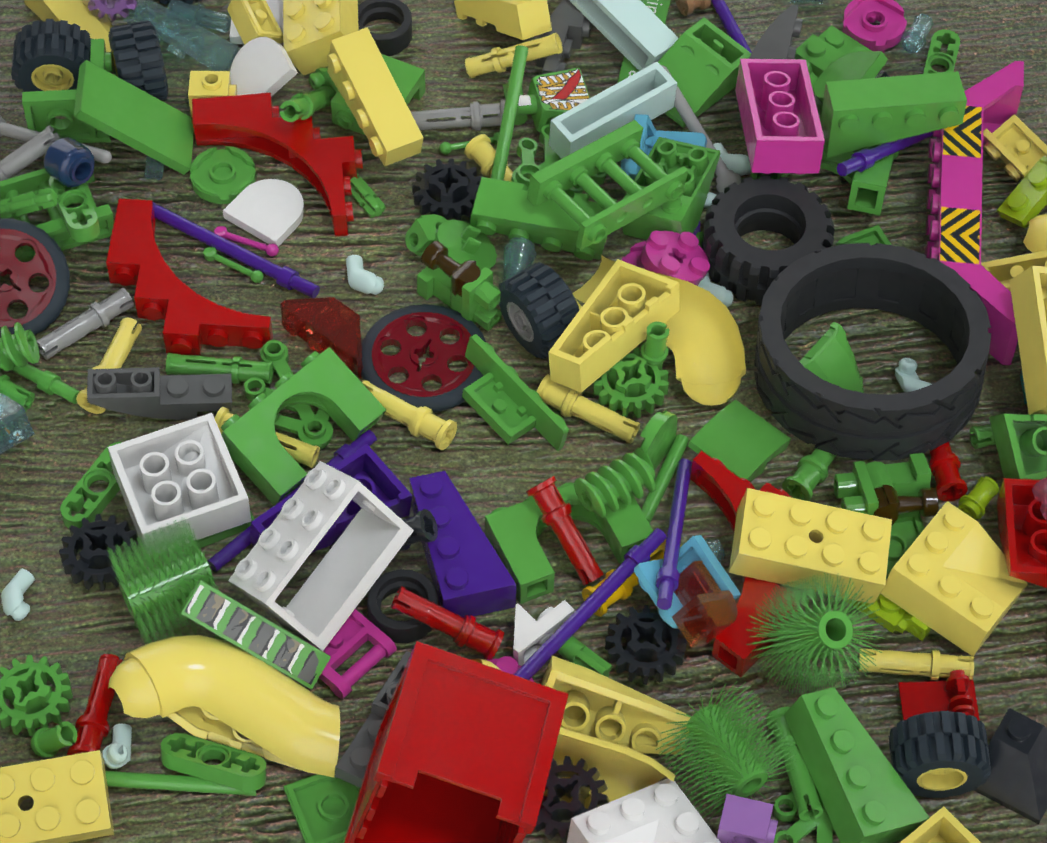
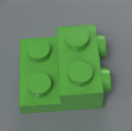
[795,25,872,78]

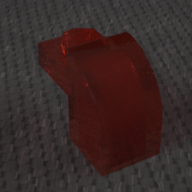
[672,561,738,648]

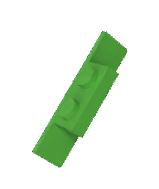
[462,334,569,451]

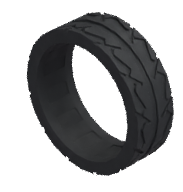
[754,243,991,461]

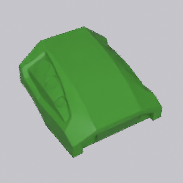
[799,322,864,393]

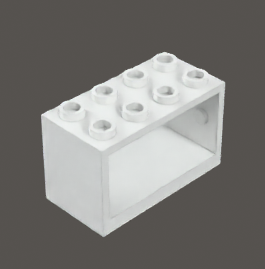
[228,461,414,651]

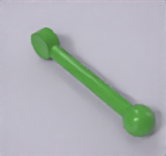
[439,132,499,155]
[203,247,264,283]

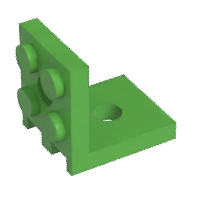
[22,39,116,143]

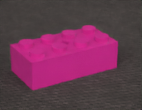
[735,58,825,174]

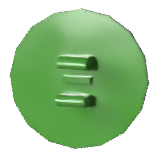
[435,219,497,272]

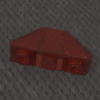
[280,297,363,379]

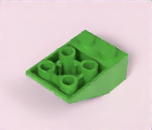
[658,17,751,128]
[622,137,721,240]

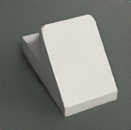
[513,600,575,666]

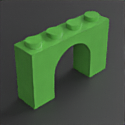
[750,145,895,216]
[221,347,386,506]
[485,472,653,604]

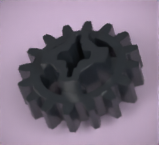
[412,158,483,221]
[59,514,142,591]
[605,605,687,685]
[535,756,610,843]

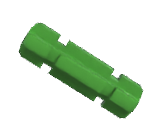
[351,173,386,218]
[0,187,59,219]

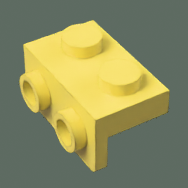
[983,114,1047,182]

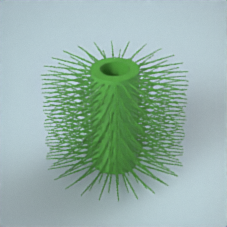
[108,517,220,644]
[746,573,885,694]
[656,681,799,821]

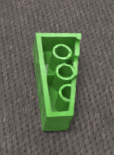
[820,71,967,158]
[470,177,617,260]
[989,414,1047,480]
[784,687,930,843]

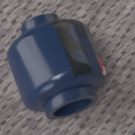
[44,137,95,187]

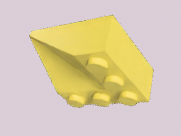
[880,501,1028,656]

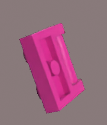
[306,609,397,699]

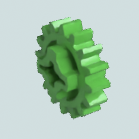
[593,347,669,418]
[0,655,73,736]

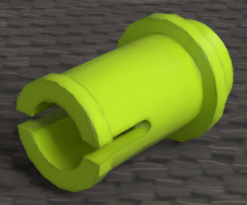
[958,476,999,520]

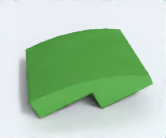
[688,400,791,481]

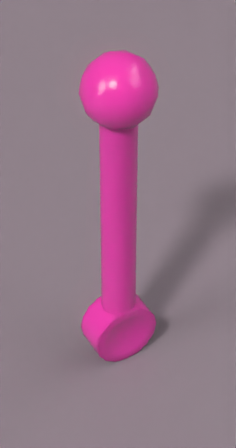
[214,226,279,257]

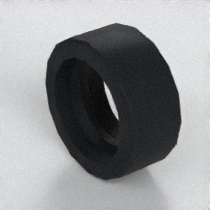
[358,0,412,56]
[367,569,438,643]

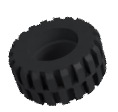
[702,175,835,305]

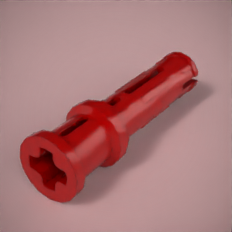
[928,441,968,502]
[526,476,604,586]
[391,586,504,660]
[67,654,123,756]

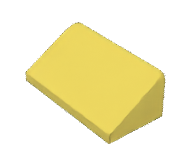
[227,0,284,45]

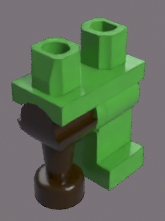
[417,241,502,331]
[833,453,939,525]

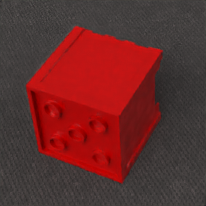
[343,641,569,843]

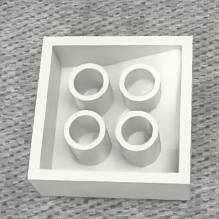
[108,413,252,556]
[567,778,721,843]

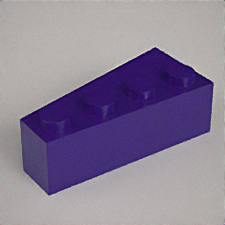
[250,444,412,553]
[409,471,516,617]

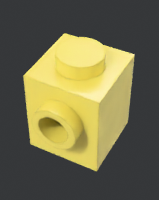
[188,71,237,117]

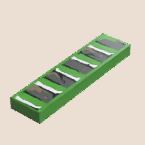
[180,579,331,690]

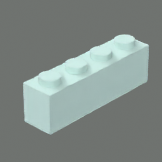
[569,0,678,71]
[549,62,677,159]

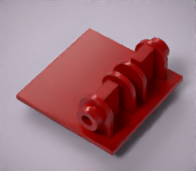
[898,670,980,721]

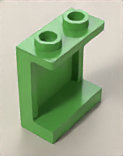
[331,54,426,135]

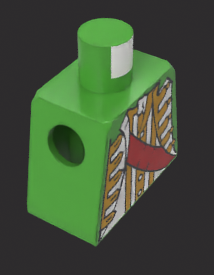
[516,68,590,132]

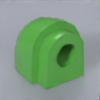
[405,214,447,256]

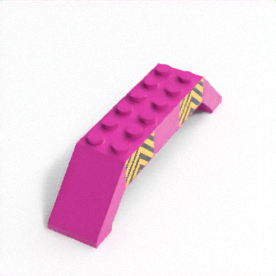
[925,61,1024,365]

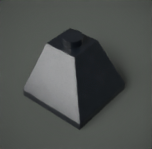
[974,708,1047,824]

